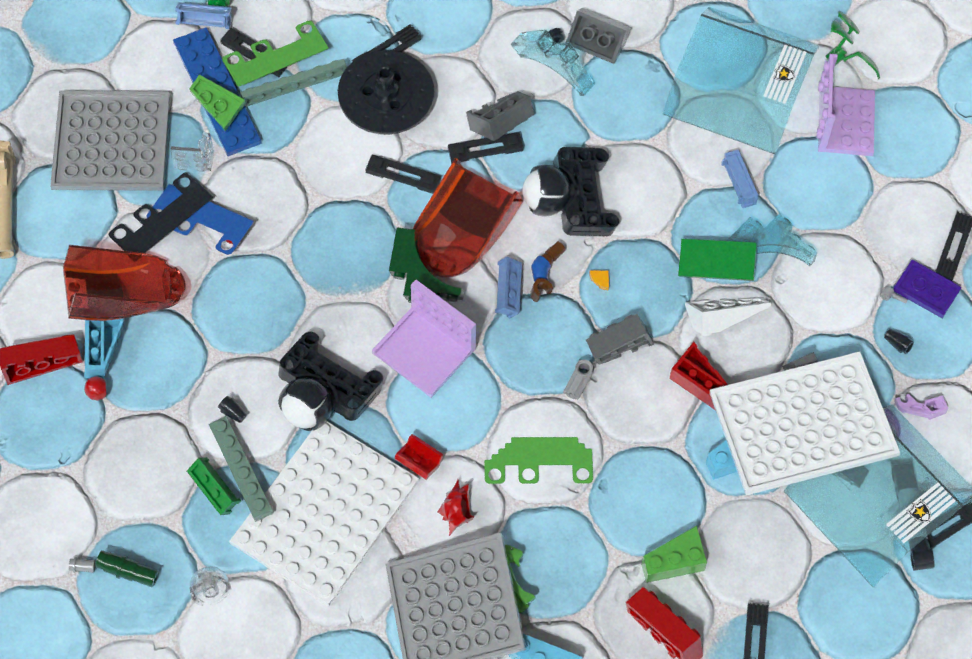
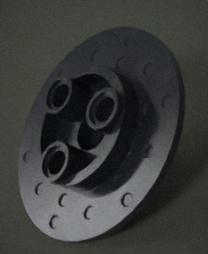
[338,50,434,135]

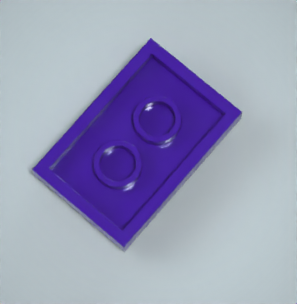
[893,260,962,319]

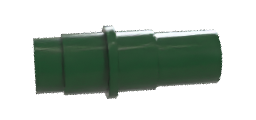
[95,550,159,587]

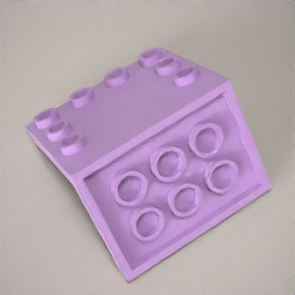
[817,54,875,156]
[372,280,476,398]

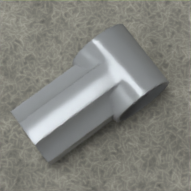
[563,359,593,400]

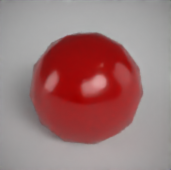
[84,376,106,401]

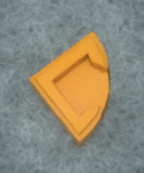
[589,270,609,290]

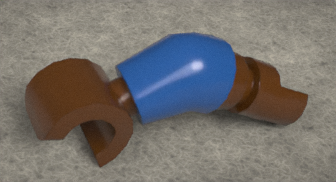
[530,241,566,302]

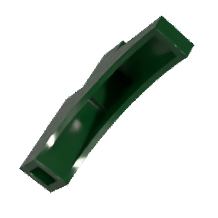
[389,227,464,303]

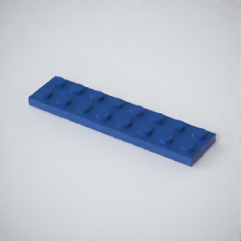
[173,27,262,157]

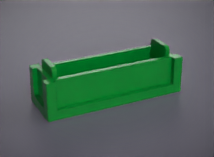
[187,457,241,515]

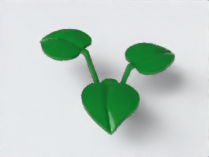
[825,11,880,80]

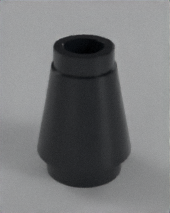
[884,329,914,354]
[218,396,247,424]

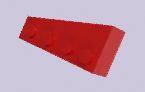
[0,334,83,385]
[626,587,703,659]

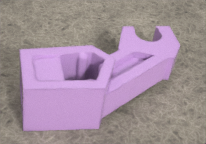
[894,394,948,420]

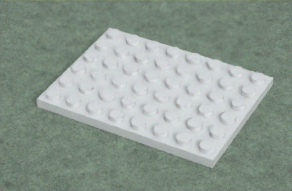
[710,352,900,495]
[229,422,419,607]

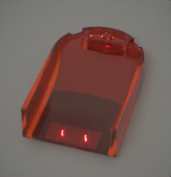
[413,158,523,277]
[63,245,186,321]

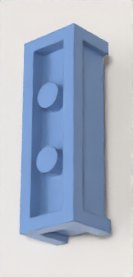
[176,2,232,29]
[721,150,759,209]
[495,257,522,318]

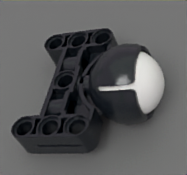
[522,147,619,237]
[278,332,383,431]

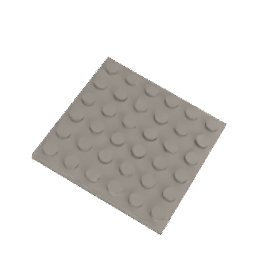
[50,91,170,191]
[386,532,526,659]

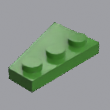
[189,75,246,131]

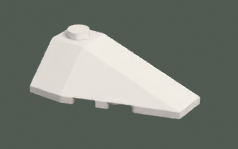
[685,298,771,336]

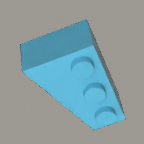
[84,318,124,378]
[706,441,737,480]
[508,634,583,659]

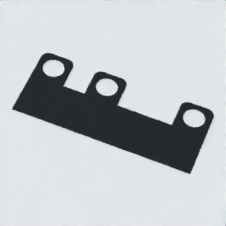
[108,173,214,261]

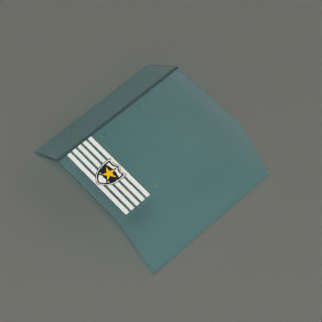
[663,7,820,155]
[784,405,972,587]

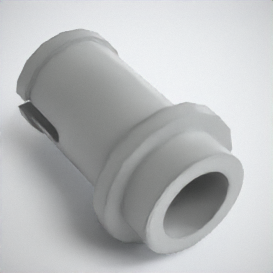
[69,557,95,573]

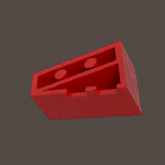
[669,342,728,411]

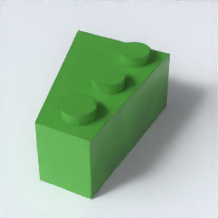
[641,526,707,583]

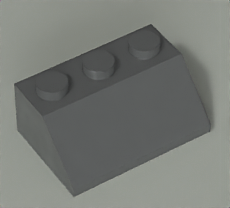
[565,8,631,64]

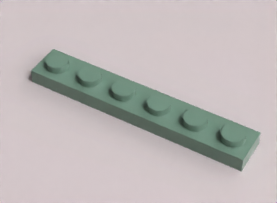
[240,59,346,107]
[209,416,273,522]

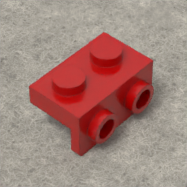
[394,434,443,480]

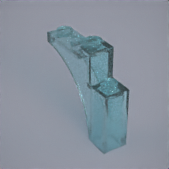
[511,30,595,96]
[726,214,817,266]

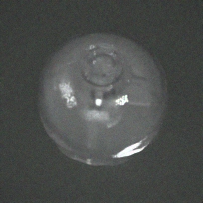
[189,566,231,606]

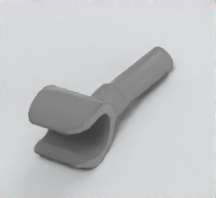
[880,287,908,304]

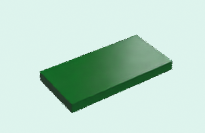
[678,239,757,281]

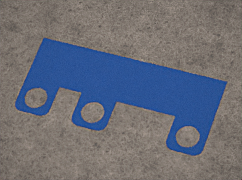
[146,184,254,255]

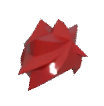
[437,479,475,536]

